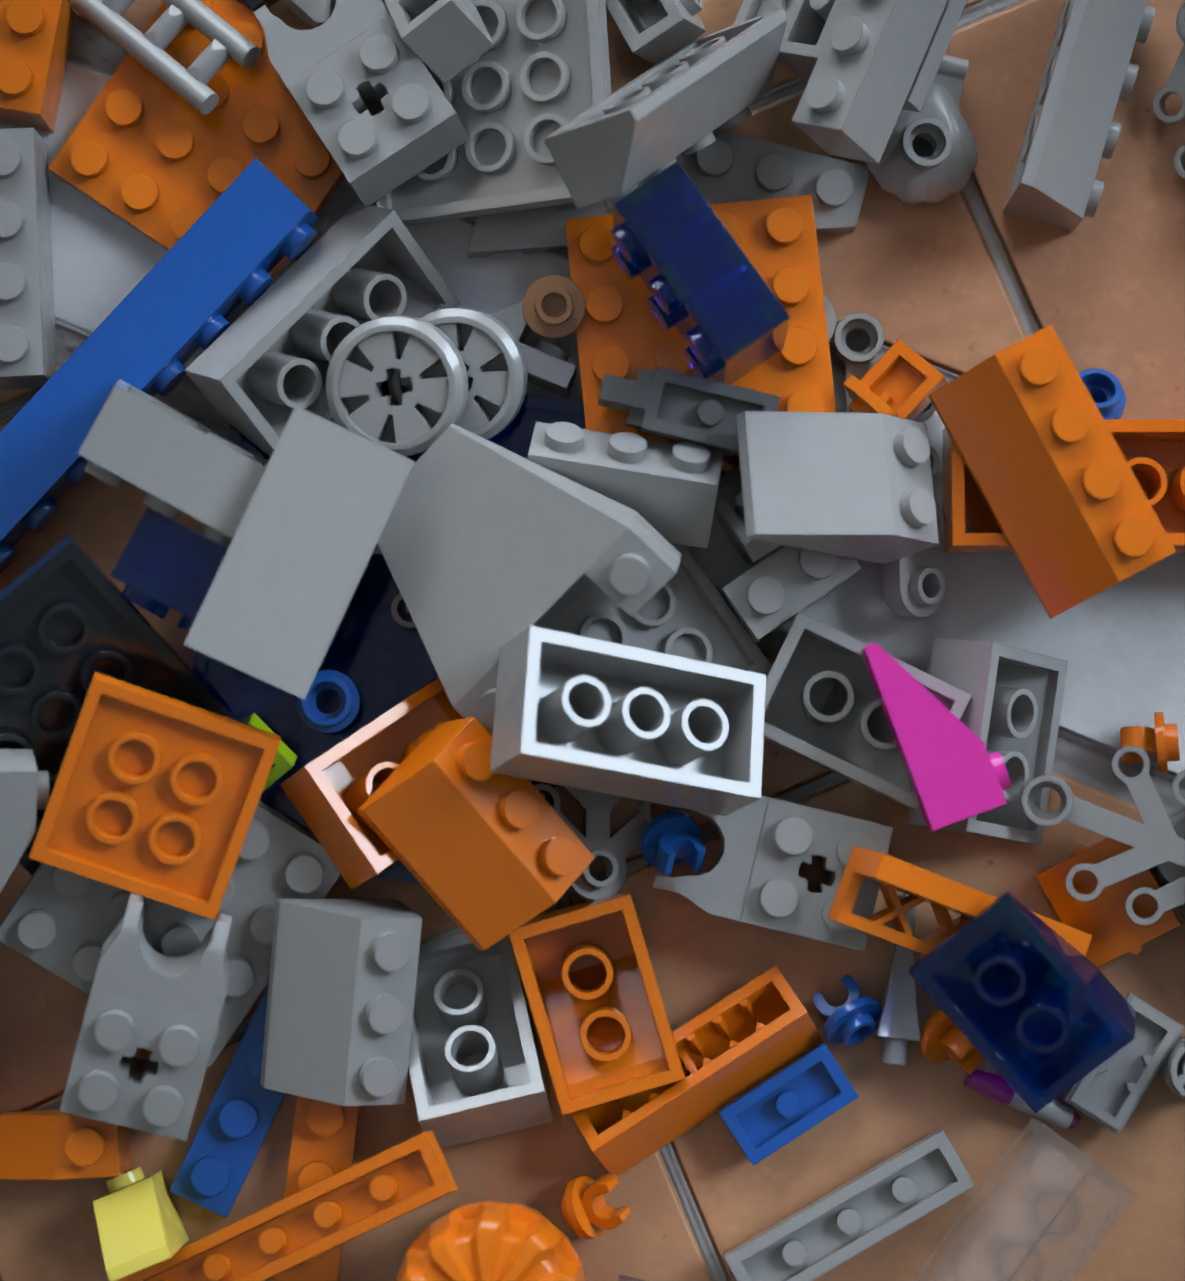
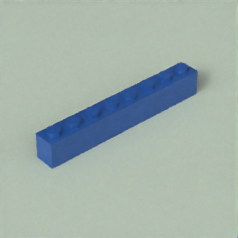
[0,158,320,573]

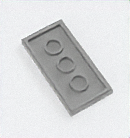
[183,405,415,700]

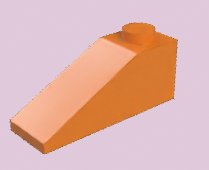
[0,1109,132,1180]

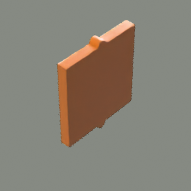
[1036,837,1182,971]

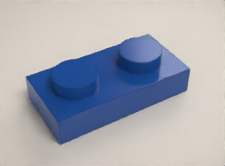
[717,1041,859,1166]

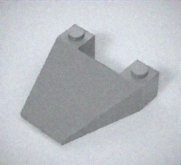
[377,423,682,737]

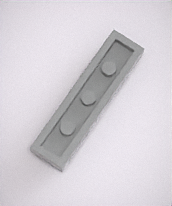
[723,1128,975,1281]

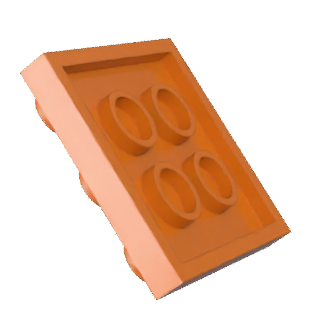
[29,672,281,920]

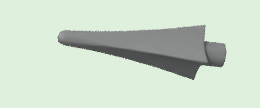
[872,893,921,1066]

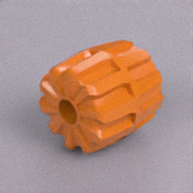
[396,1199,586,1281]

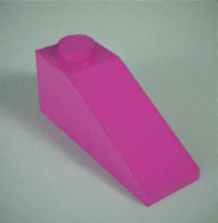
[861,643,1012,832]

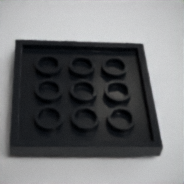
[0,535,236,876]

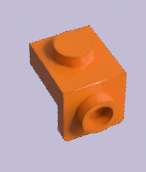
[843,338,947,421]

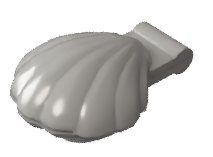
[865,55,978,205]

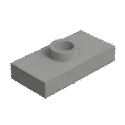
[1062,992,1185,1135]

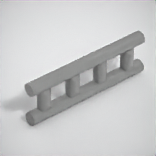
[67,0,260,115]

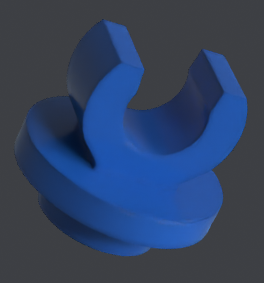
[639,811,706,875]
[813,975,882,1046]

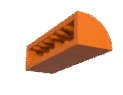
[570,965,824,1177]

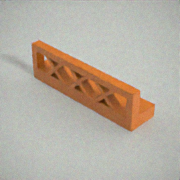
[828,846,1093,1000]

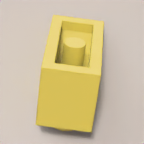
[93,1166,189,1281]

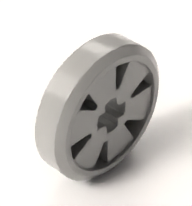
[387,307,528,440]
[326,316,468,457]

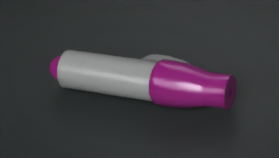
[964,1069,1081,1130]

